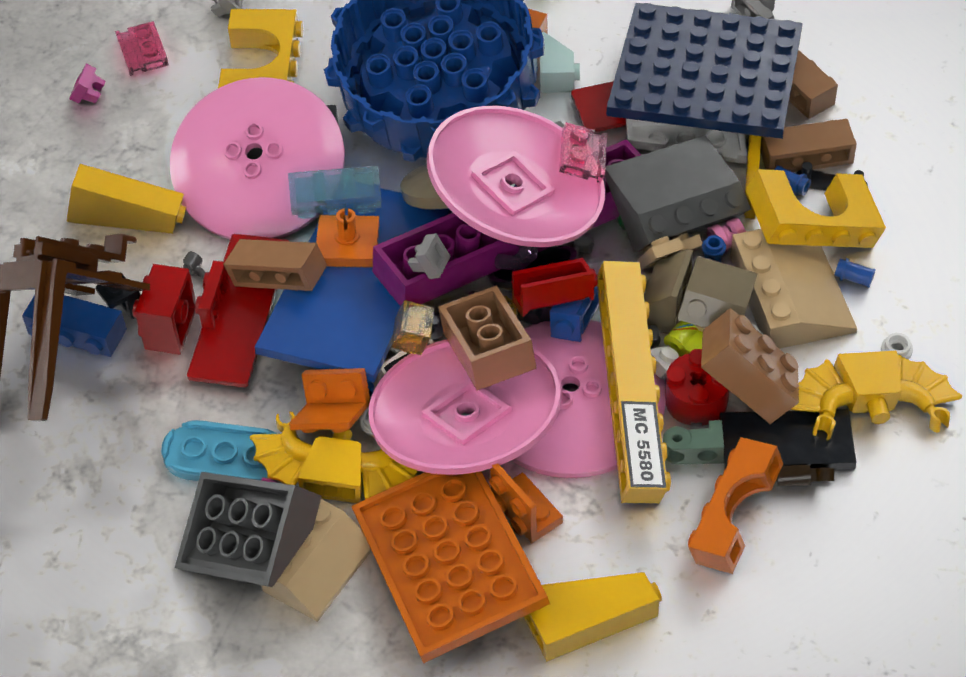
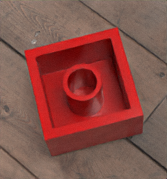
[133,264,196,355]

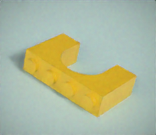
[218,9,303,88]
[746,169,886,248]

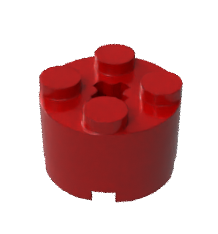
[665,349,730,426]

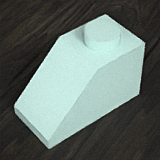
[540,32,580,93]

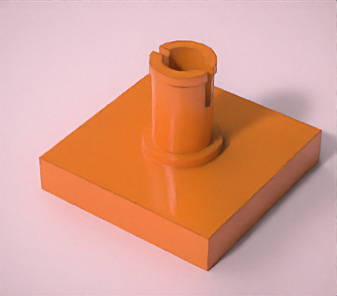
[316,208,380,267]

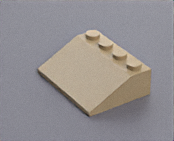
[730,229,857,349]

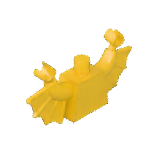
[790,350,962,440]
[249,411,418,503]

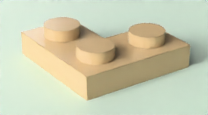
[637,233,703,270]

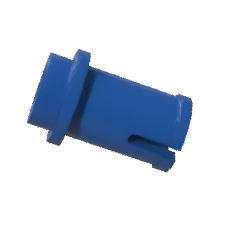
[775,166,811,196]
[702,235,726,262]
[834,258,876,288]

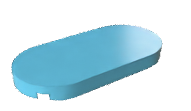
[161,420,278,481]

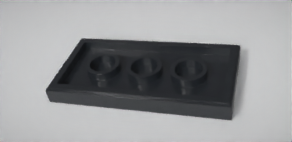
[719,409,857,471]

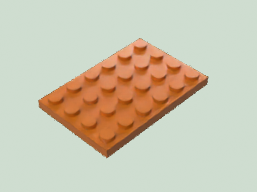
[351,471,550,664]

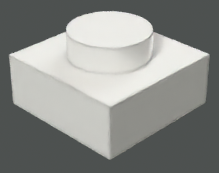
[651,345,679,380]

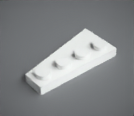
[626,119,747,164]

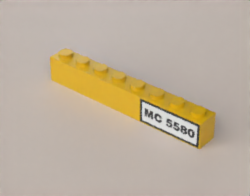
[597,261,671,504]

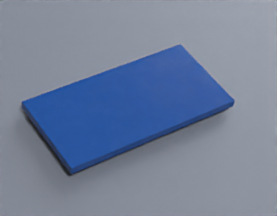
[255,180,452,383]

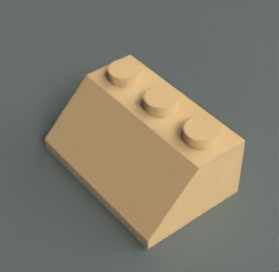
[261,499,371,622]

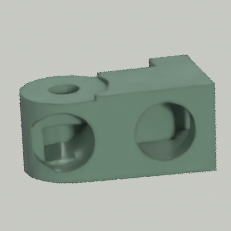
[663,420,724,464]

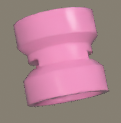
[707,217,746,253]

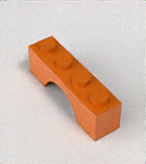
[688,437,783,574]

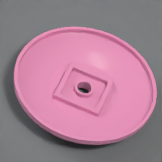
[170,77,345,240]
[427,106,605,247]
[511,320,666,478]
[368,339,562,475]

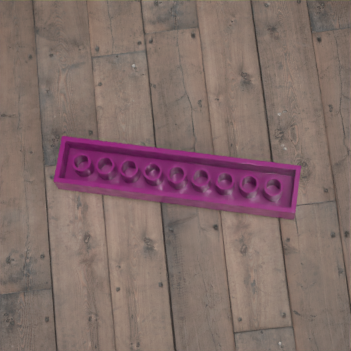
[373,139,641,312]

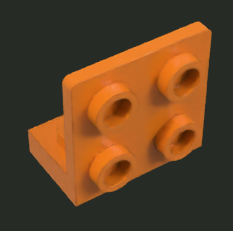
[289,368,370,433]
[489,463,563,544]

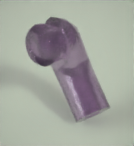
[495,246,538,271]

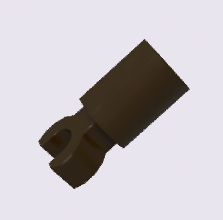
[776,465,834,487]

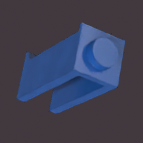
[550,274,599,342]

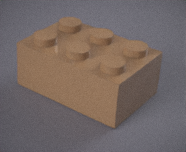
[438,285,537,391]
[701,308,799,424]

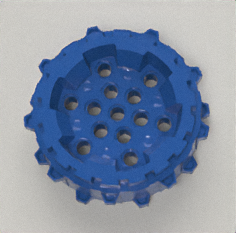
[323,0,545,162]

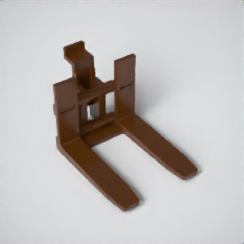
[0,234,150,421]

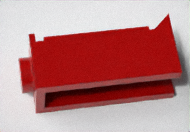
[512,258,598,317]

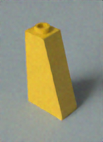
[67,164,186,234]
[524,572,662,662]

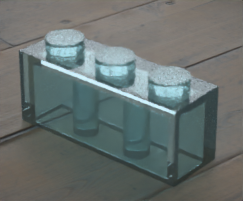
[288,166,381,219]

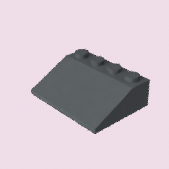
[602,135,751,252]
[174,472,322,588]

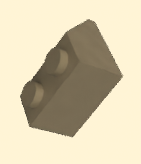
[644,249,693,334]
[677,256,758,328]

